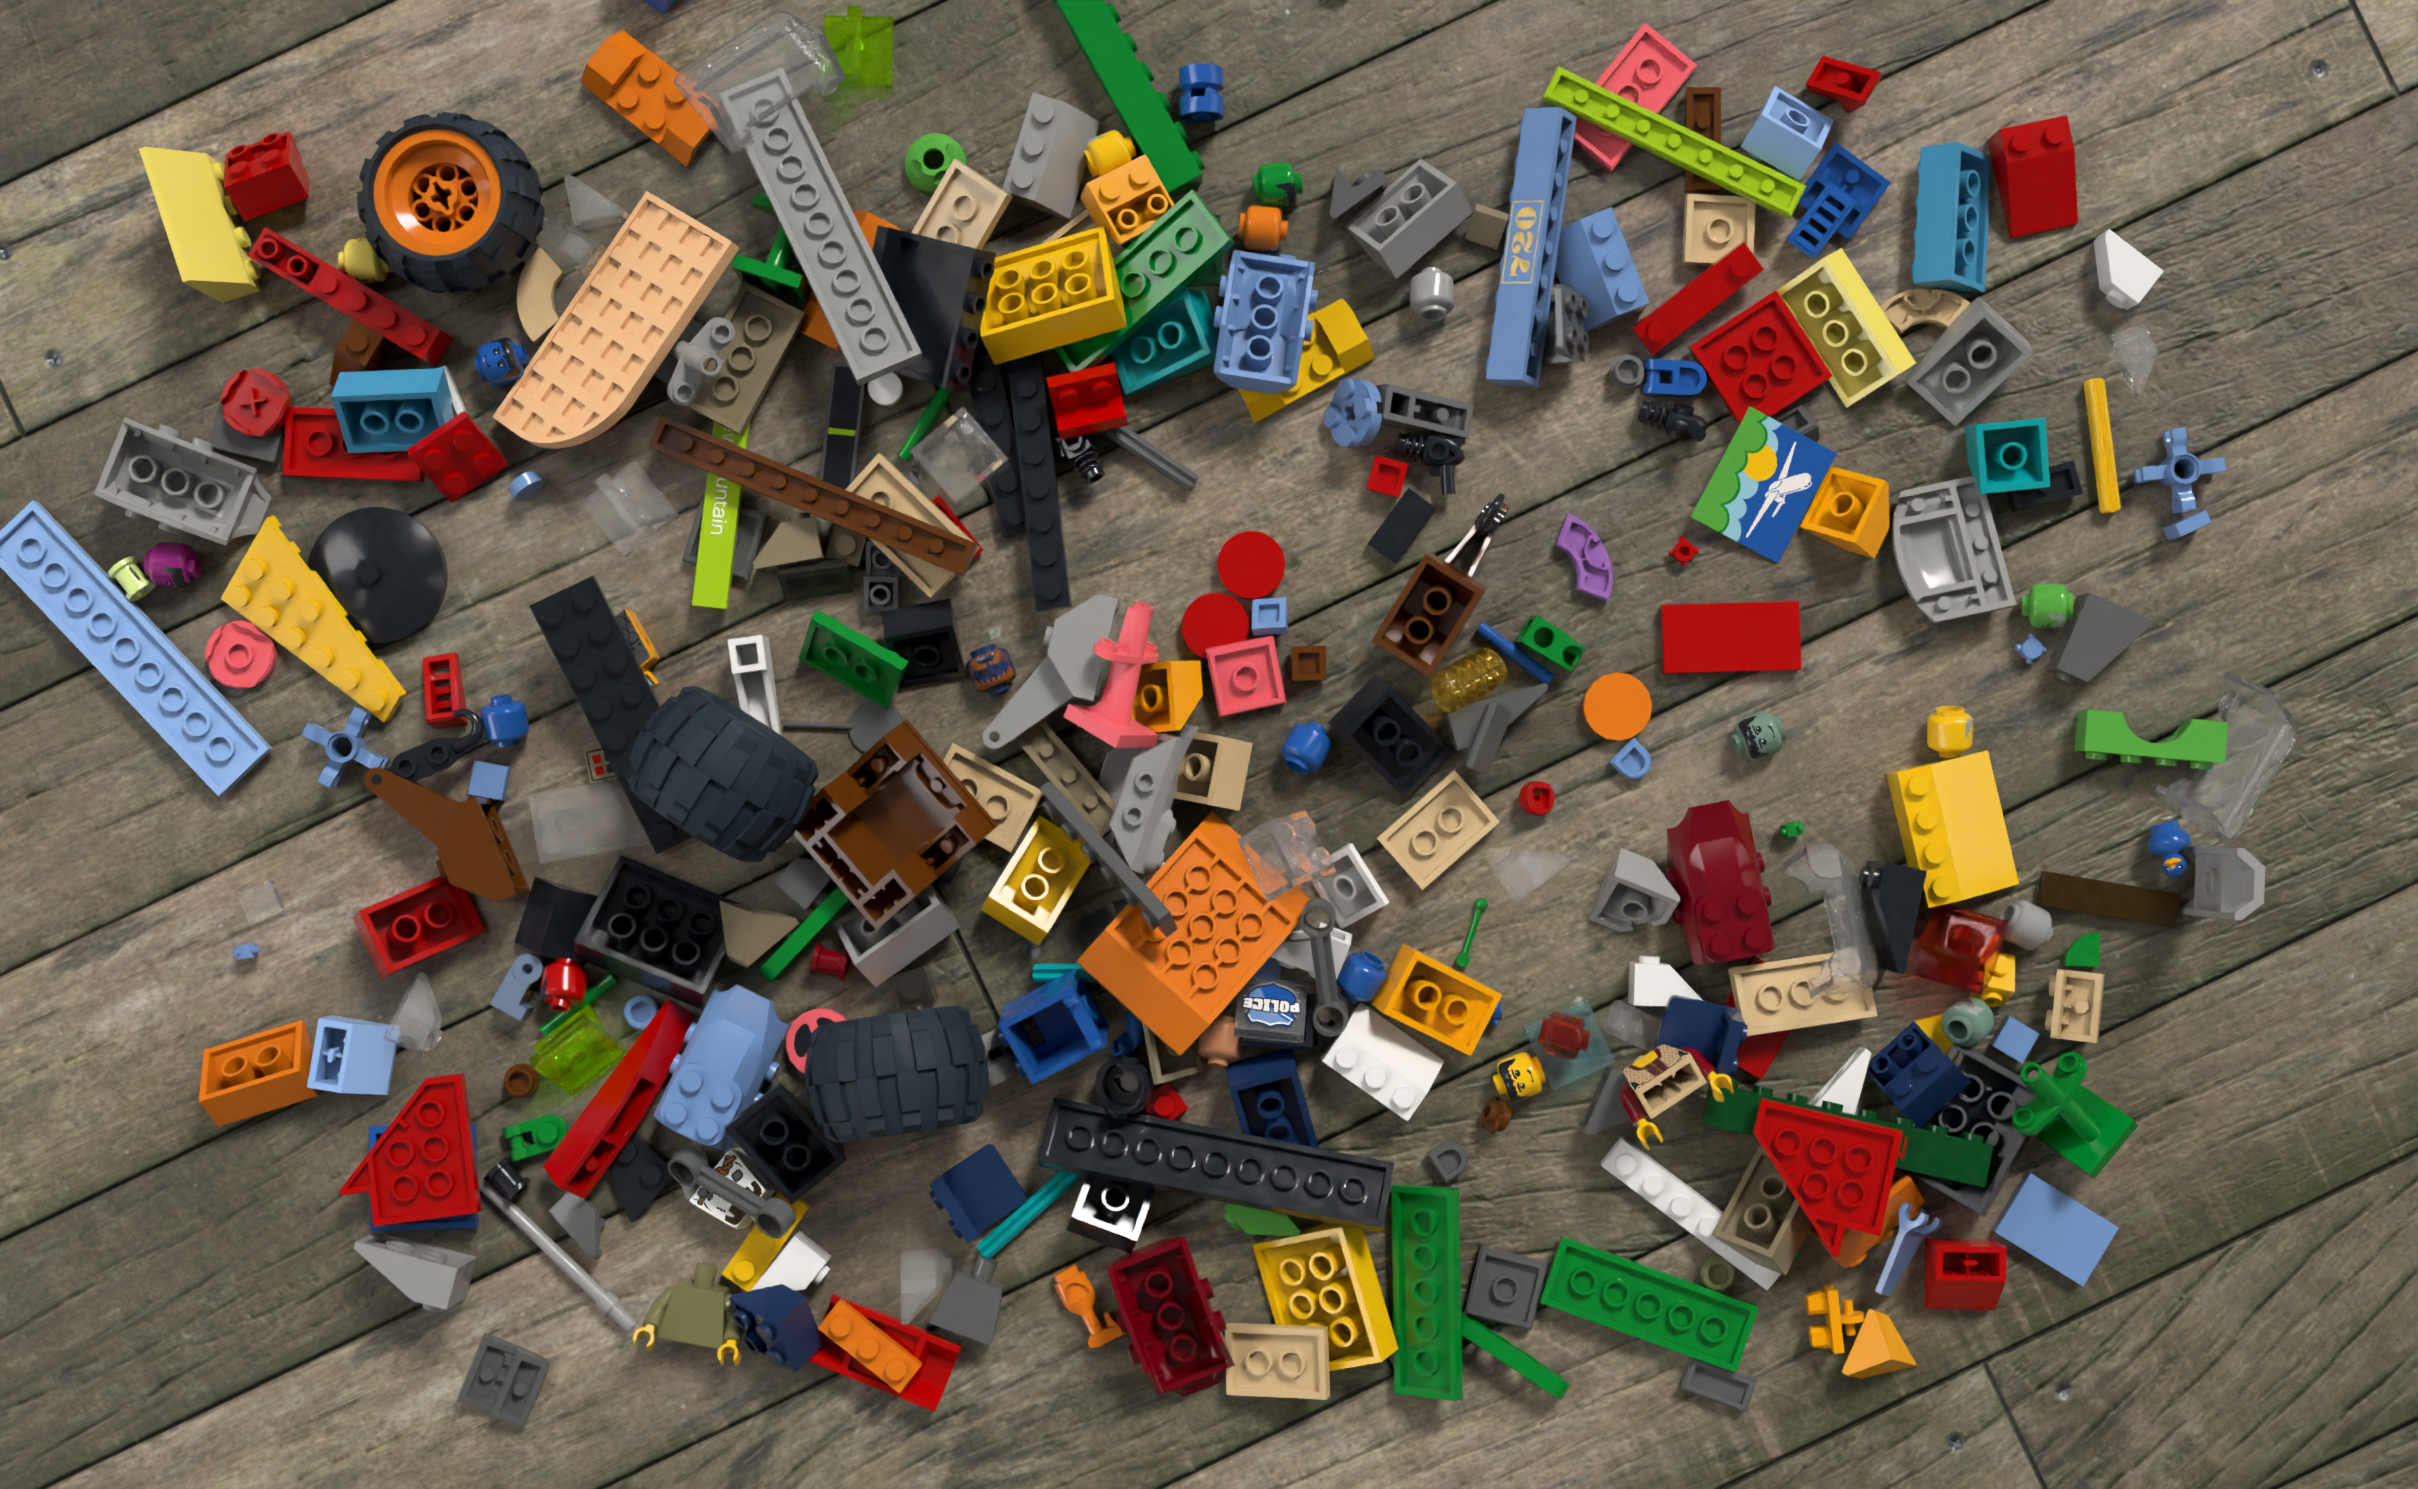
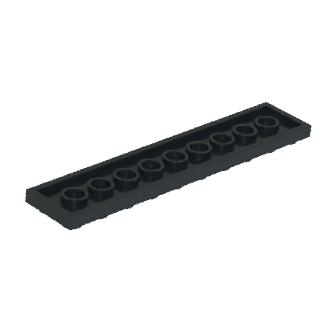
[1038,1098,1394,1233]

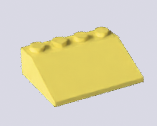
[139,147,261,303]

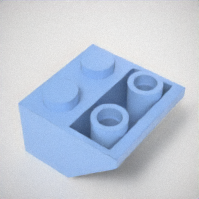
[307,1015,400,1095]

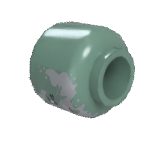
[1941,997,1994,1047]

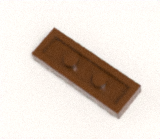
[1684,87,1721,193]

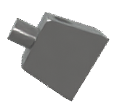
[929,1255,1004,1346]

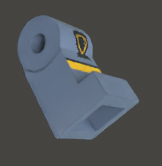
[490,953,549,1021]

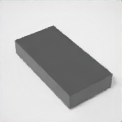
[1679,1356,1757,1413]

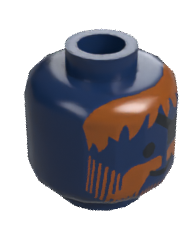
[966,643,1017,697]

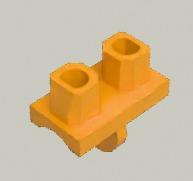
[1805,1284,1864,1354]

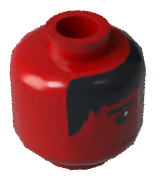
[539,958,589,1012]

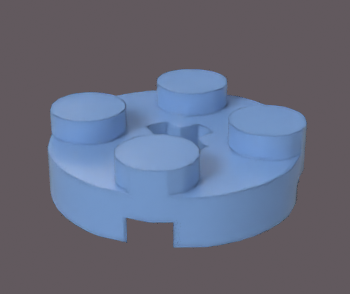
[1324,379,1382,448]

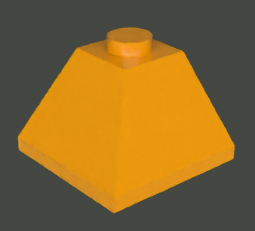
[1800,466,1889,559]
[1131,661,1203,733]

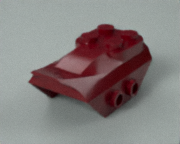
[1664,800,1776,965]
[1107,1236,1235,1397]

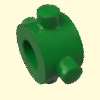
[1779,820,1804,839]

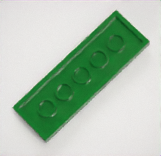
[1054,190,1235,372]
[1391,1184,1463,1401]
[1539,1235,1759,1373]

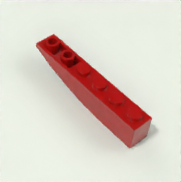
[248,227,453,367]
[543,999,695,1199]

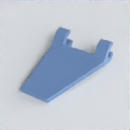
[1875,1202,1943,1296]

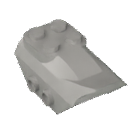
[94,417,272,546]
[1097,724,1199,876]

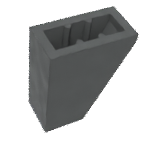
[2046,592,2153,687]

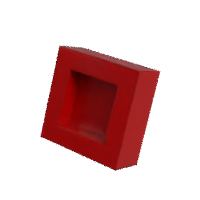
[1366,455,1409,499]
[1145,1081,1189,1120]

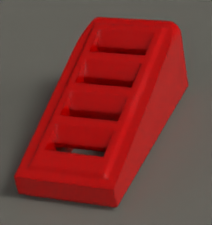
[422,652,468,729]

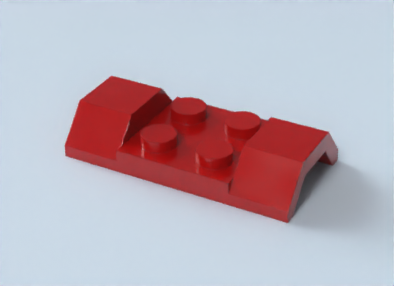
[808,1294,962,1412]

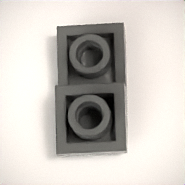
[864,540,901,611]

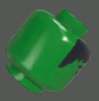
[1252,162,1303,208]

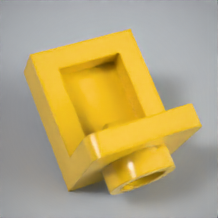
[1970,949,2015,1007]

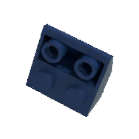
[1867,1021,1971,1128]
[729,1284,824,1373]

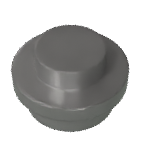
[1610,354,1645,389]

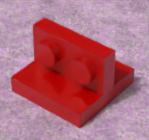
[1047,363,1128,440]

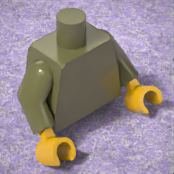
[633,1262,743,1366]

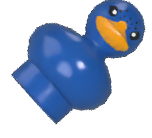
[2147,820,2191,877]

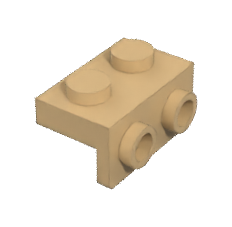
[2045,969,2105,1043]

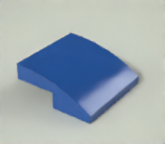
[1798,142,1891,240]

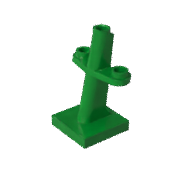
[732,192,811,304]
[2012,1052,2138,1179]

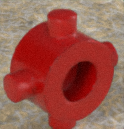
[1668,537,1699,567]

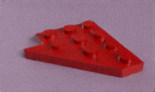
[339,1073,482,1227]
[1753,1098,1903,1257]

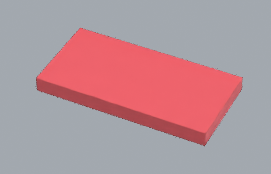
[1573,23,1698,173]

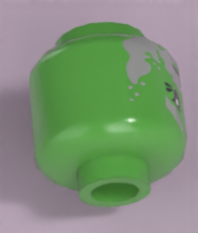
[2022,583,2073,628]

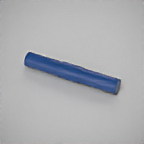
[1475,622,1554,685]

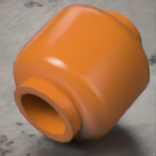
[1238,205,1288,253]

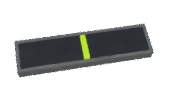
[819,362,866,490]

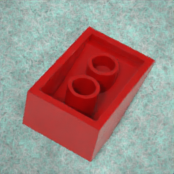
[1987,115,2078,239]
[353,876,486,980]

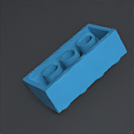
[1911,142,1992,293]

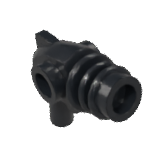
[1637,401,1708,442]
[1395,433,1465,495]
[1052,434,1105,484]

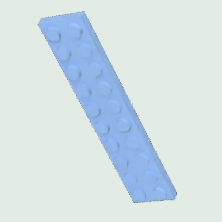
[0,500,273,796]

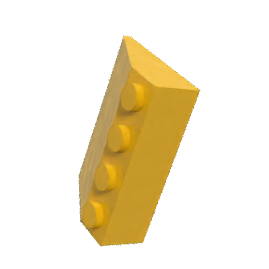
[980,226,1127,365]
[1886,750,2019,908]
[1252,1222,1398,1371]

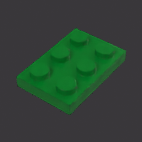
[799,610,909,710]

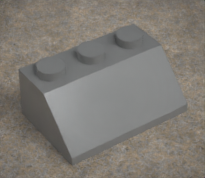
[1002,93,1100,220]
[1344,159,1473,279]
[833,883,960,987]

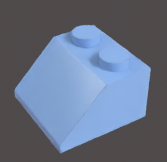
[1741,86,1834,182]

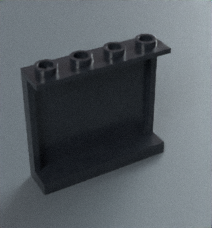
[872,225,996,392]

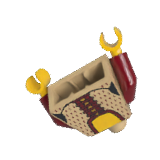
[1620,1044,1734,1150]

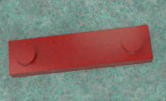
[1631,242,1764,355]

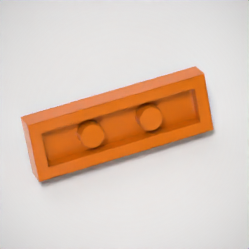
[818,1299,922,1393]

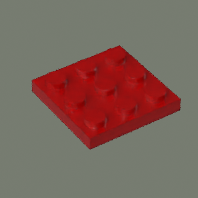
[1688,290,1832,426]

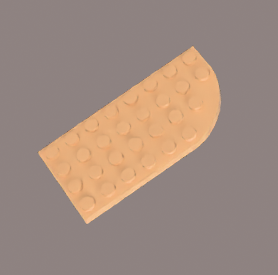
[493,191,740,449]

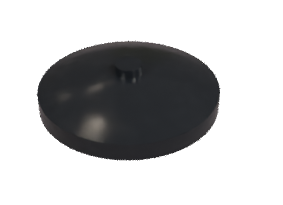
[307,507,448,645]

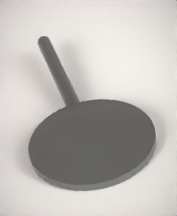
[784,701,903,752]

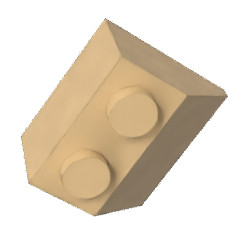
[1174,732,1253,811]

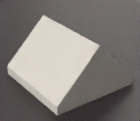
[1305,843,1389,929]

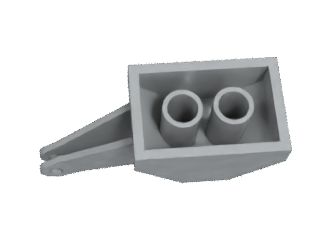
[982,594,1120,749]

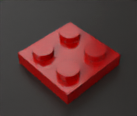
[407,410,508,503]

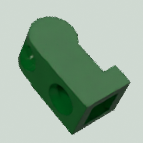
[1514,615,1586,673]

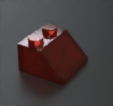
[1914,904,2008,995]

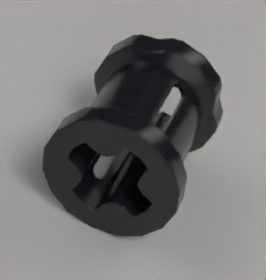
[483,1157,531,1203]

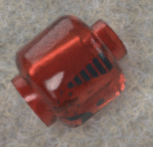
[1538,1011,1591,1060]

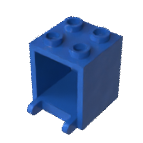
[997,968,1109,1085]

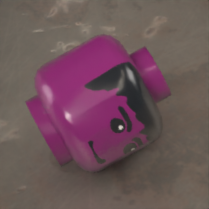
[144,542,201,588]

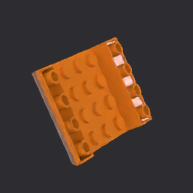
[1076,811,1311,1056]

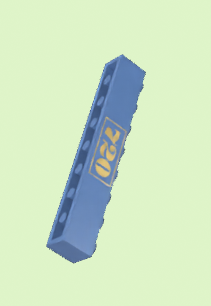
[1485,107,1577,388]

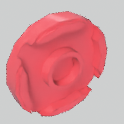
[205,620,278,689]

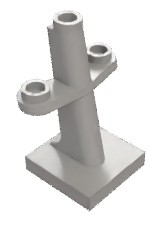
[653,317,735,406]

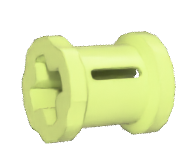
[108,556,156,602]

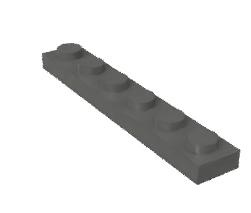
[1039,780,1178,937]

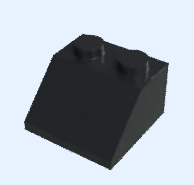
[883,599,967,689]

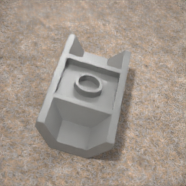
[2181,846,2265,920]

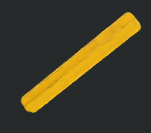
[2083,378,2121,514]

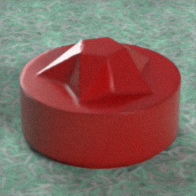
[1519,781,1555,816]

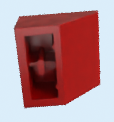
[224,131,309,221]
[1924,1238,2006,1310]

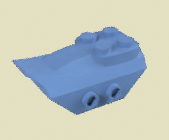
[1213,250,1318,394]
[653,984,789,1151]

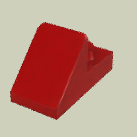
[1805,56,1882,113]

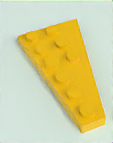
[220,515,407,722]

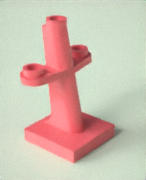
[1064,600,1159,748]

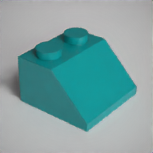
[1964,418,2050,494]

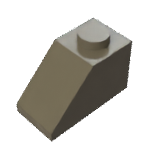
[753,513,827,572]

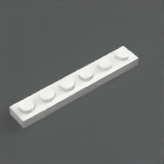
[1601,1136,1781,1291]

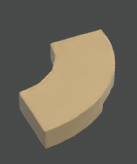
[517,247,565,344]
[1880,288,1971,335]

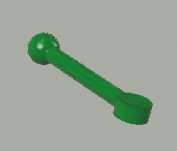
[1456,898,1488,967]

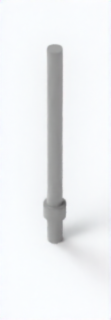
[479,1181,637,1332]

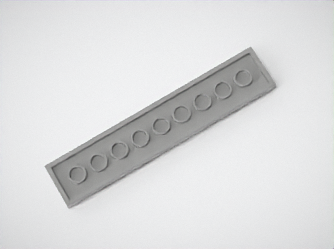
[720,70,923,386]

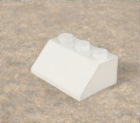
[1320,1001,1444,1121]

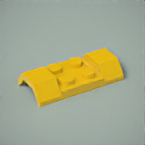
[1238,298,1375,423]

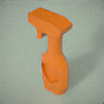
[1053,1264,1126,1348]

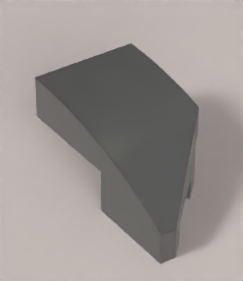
[549,1192,605,1260]

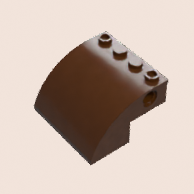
[794,719,998,930]

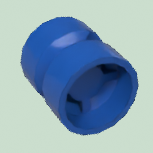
[1179,63,1224,123]

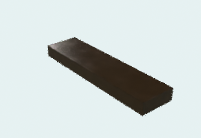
[2036,871,2181,928]

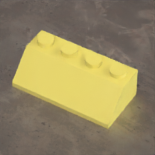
[1777,248,1916,408]

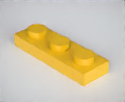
[722,1191,811,1291]

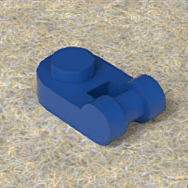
[1643,359,1707,398]

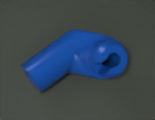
[1110,1011,1144,1058]

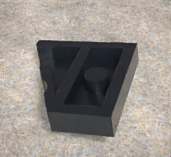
[609,1131,673,1222]

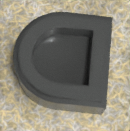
[1426,1141,1468,1183]

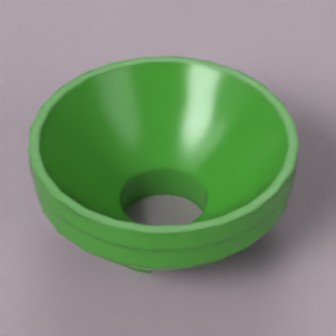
[905,133,967,196]

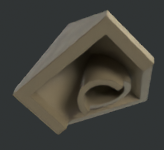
[719,901,799,967]

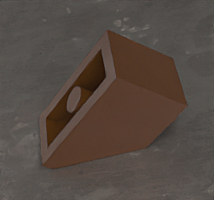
[329,319,396,387]

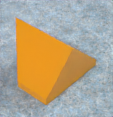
[1842,1309,1918,1379]

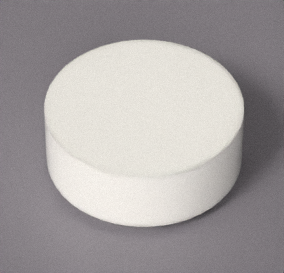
[868,372,903,406]

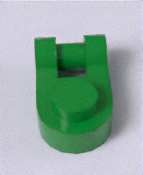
[502,1113,570,1162]

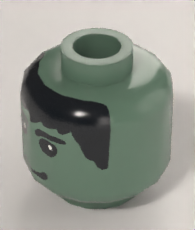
[1731,711,1786,761]

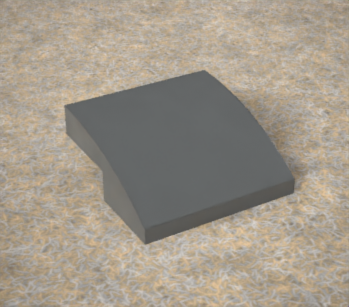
[457,1333,550,1427]

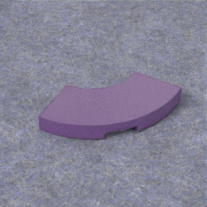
[1555,514,1613,602]

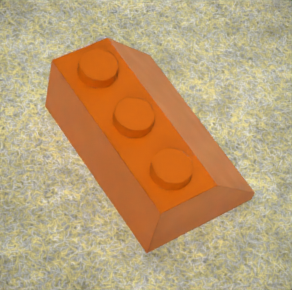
[199,1020,318,1127]
[1811,1168,1925,1269]

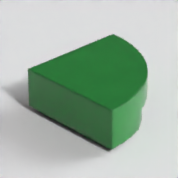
[2061,932,2100,967]

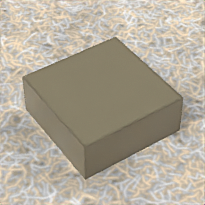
[1465,204,1509,250]

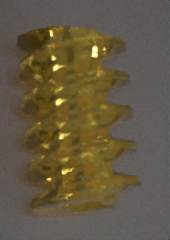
[1430,647,1508,713]

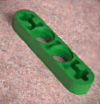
[759,886,851,983]
[1461,1311,1571,1400]

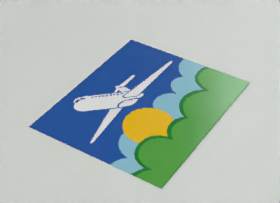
[1691,406,1837,563]

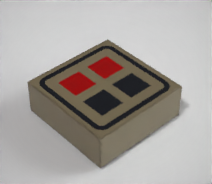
[584,747,618,784]

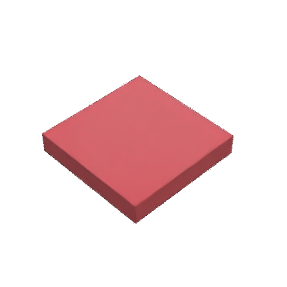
[1205,635,1286,717]

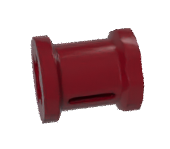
[810,944,851,981]

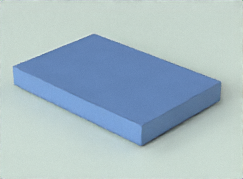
[1992,1172,2119,1287]

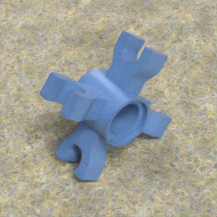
[2133,427,2226,514]
[301,707,390,788]

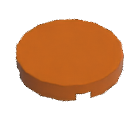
[1582,672,1652,741]

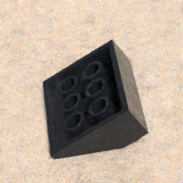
[574,855,742,1010]
[1902,1044,2036,1217]

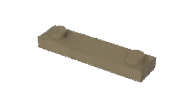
[1015,720,1116,839]

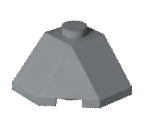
[1589,848,1680,932]

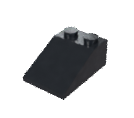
[1328,674,1454,800]
[1859,861,1927,974]
[724,1082,846,1205]
[1066,1175,1155,1254]

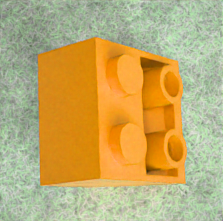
[1080,154,1175,245]

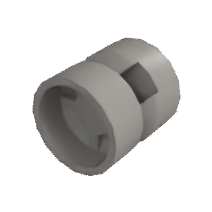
[981,1027,1018,1089]

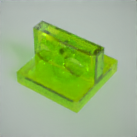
[823,5,895,89]
[529,1004,627,1096]

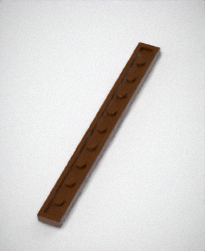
[648,415,978,577]

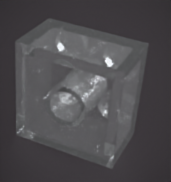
[1237,810,1336,902]

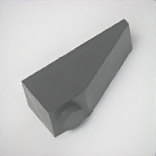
[1376,384,1473,439]
[1443,683,1548,755]

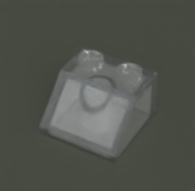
[910,407,1008,509]

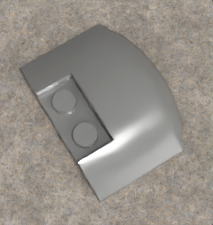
[1892,476,2016,624]

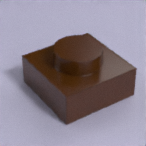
[1291,646,1327,681]

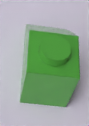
[1223,1202,1301,1237]

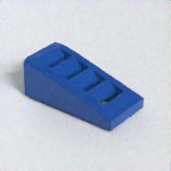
[1786,181,1857,259]

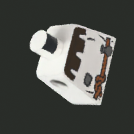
[689,1148,776,1229]

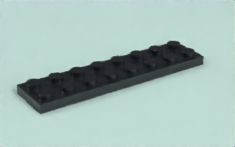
[529,575,694,854]

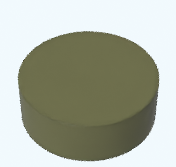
[1698,1255,1735,1292]

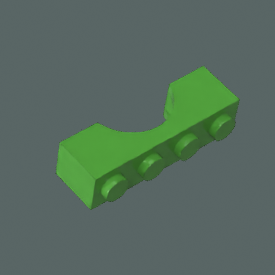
[2074,709,2228,770]

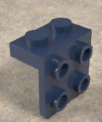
[1654,995,1748,1077]
[929,1144,1027,1243]

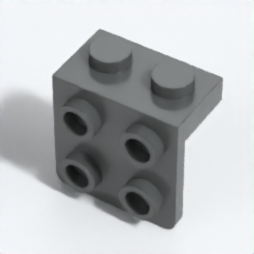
[1542,284,1589,366]

